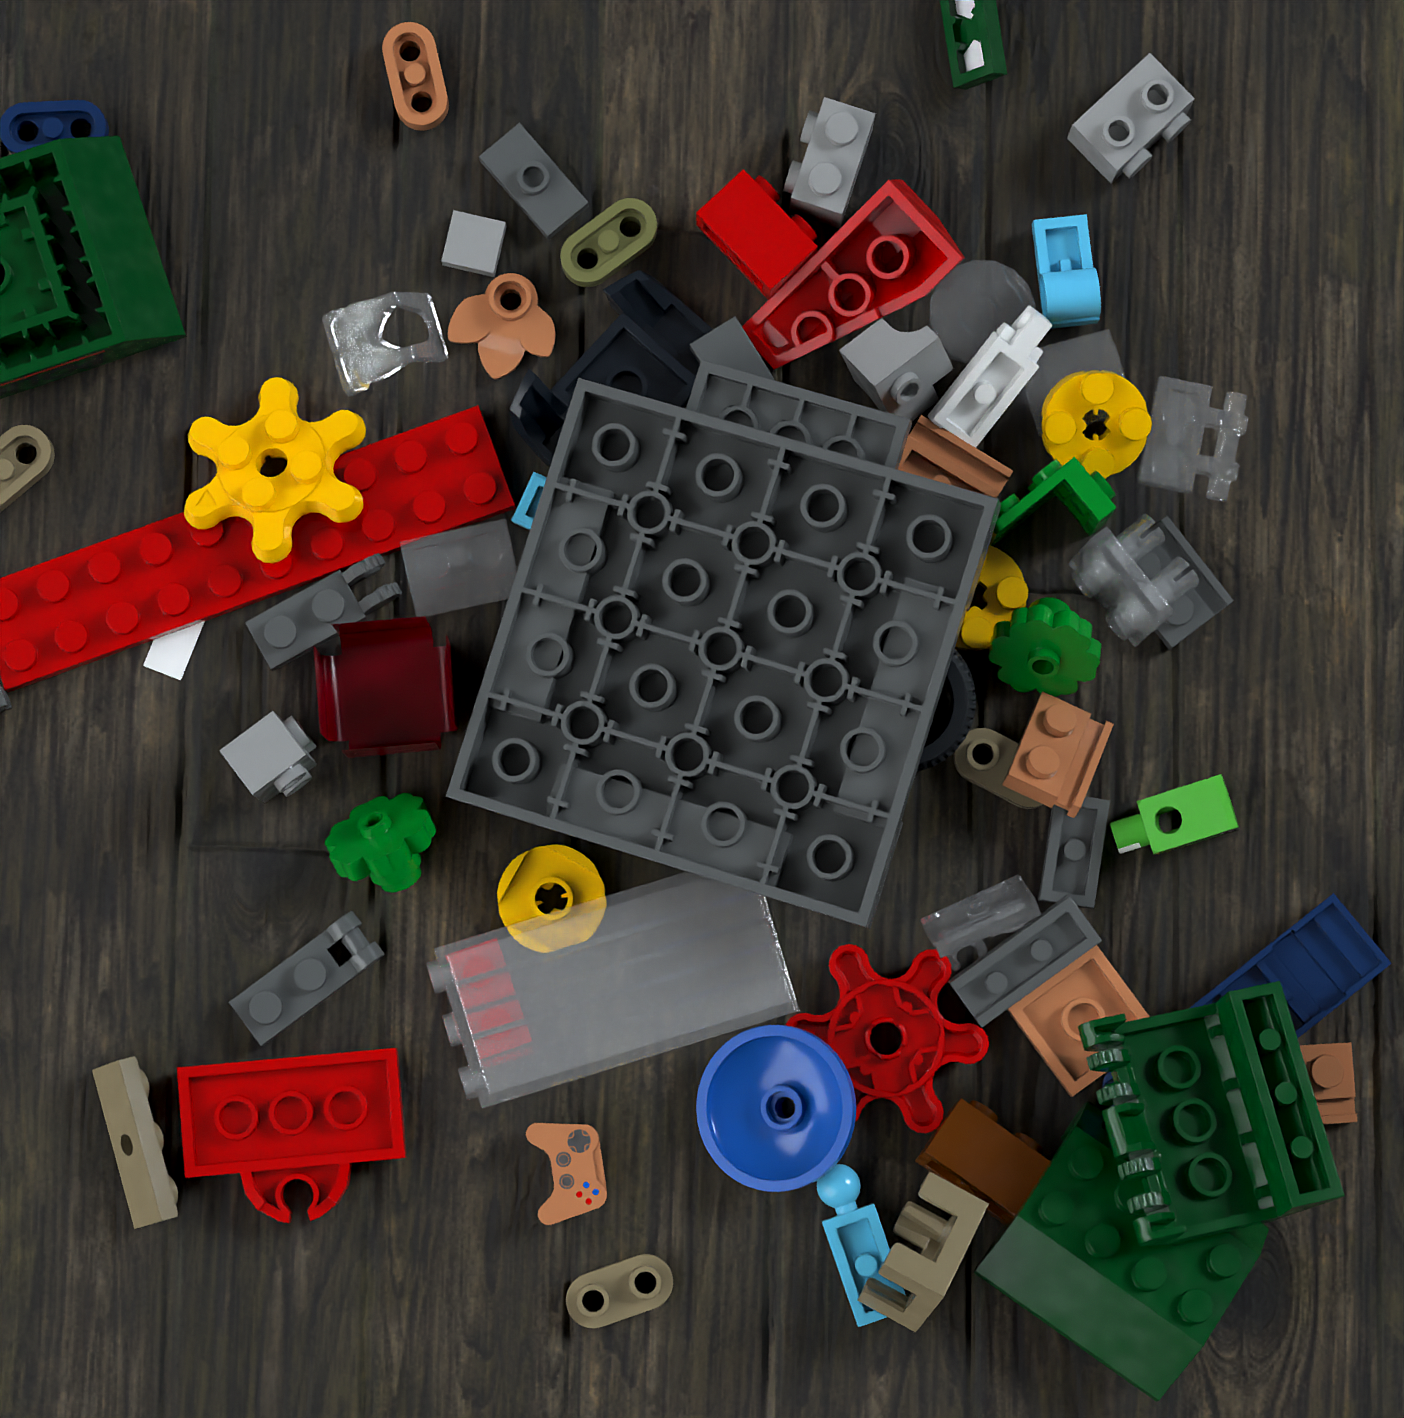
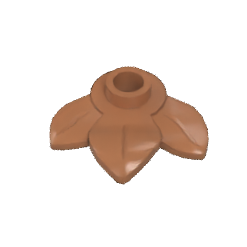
[448,273,556,380]

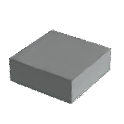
[441,210,507,277]

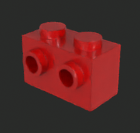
[696,169,818,300]

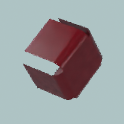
[313,616,458,758]

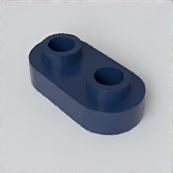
[0,100,109,154]

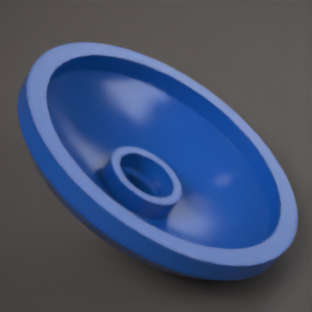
[696,1025,856,1192]

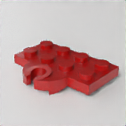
[177,1048,407,1223]

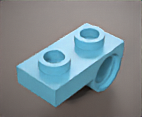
[1031,214,1101,329]

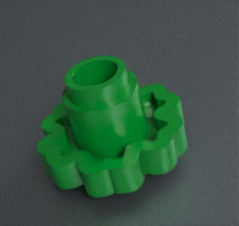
[988,597,1102,697]
[325,793,436,893]

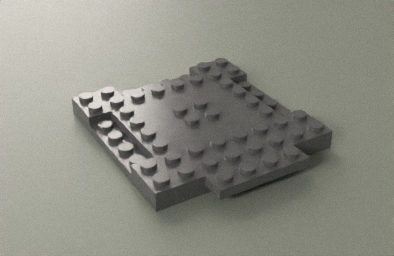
[446,360,1001,929]

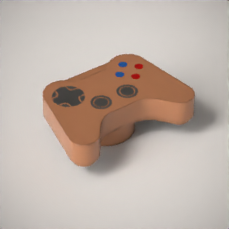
[526,1123,607,1225]

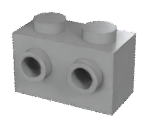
[1067,53,1195,184]
[783,97,876,229]
[219,711,317,803]

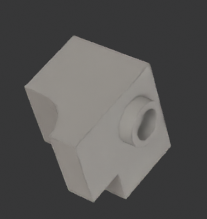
[839,318,954,422]

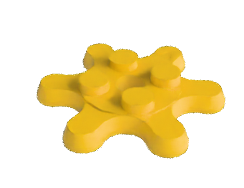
[184,377,366,563]

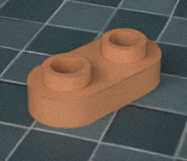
[382,22,449,131]

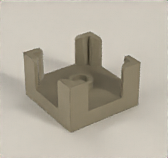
[857,1172,989,1332]

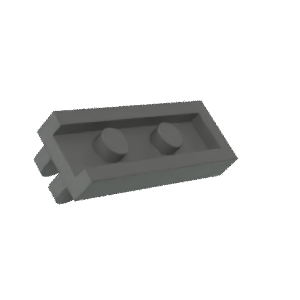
[948,894,1102,1027]

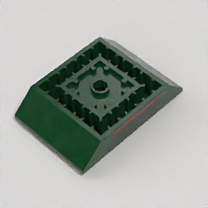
[0,136,187,399]

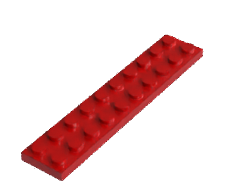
[0,405,516,692]

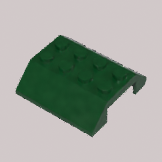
[1078,981,1345,1246]
[973,1101,1269,1402]

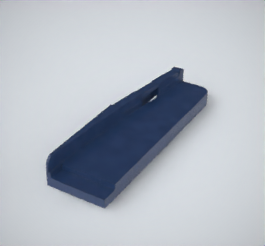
[1102,893,1392,1107]

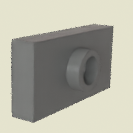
[479,122,589,240]

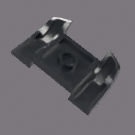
[510,270,713,468]

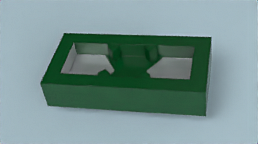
[940,0,1007,90]

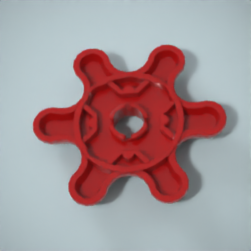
[785,944,989,1133]

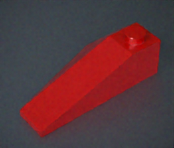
[742,179,965,369]

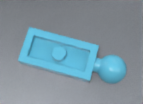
[817,1164,906,1327]

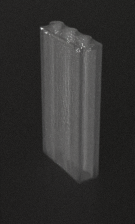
[426,872,800,1109]

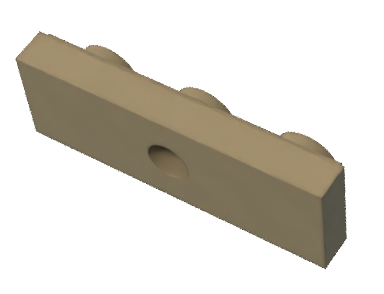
[92,1056,178,1229]

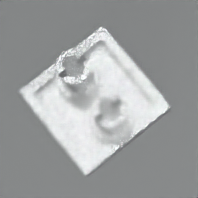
[1068,514,1199,647]

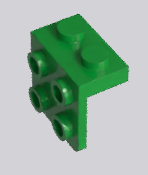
[989,457,1117,546]

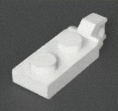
[927,305,1052,448]

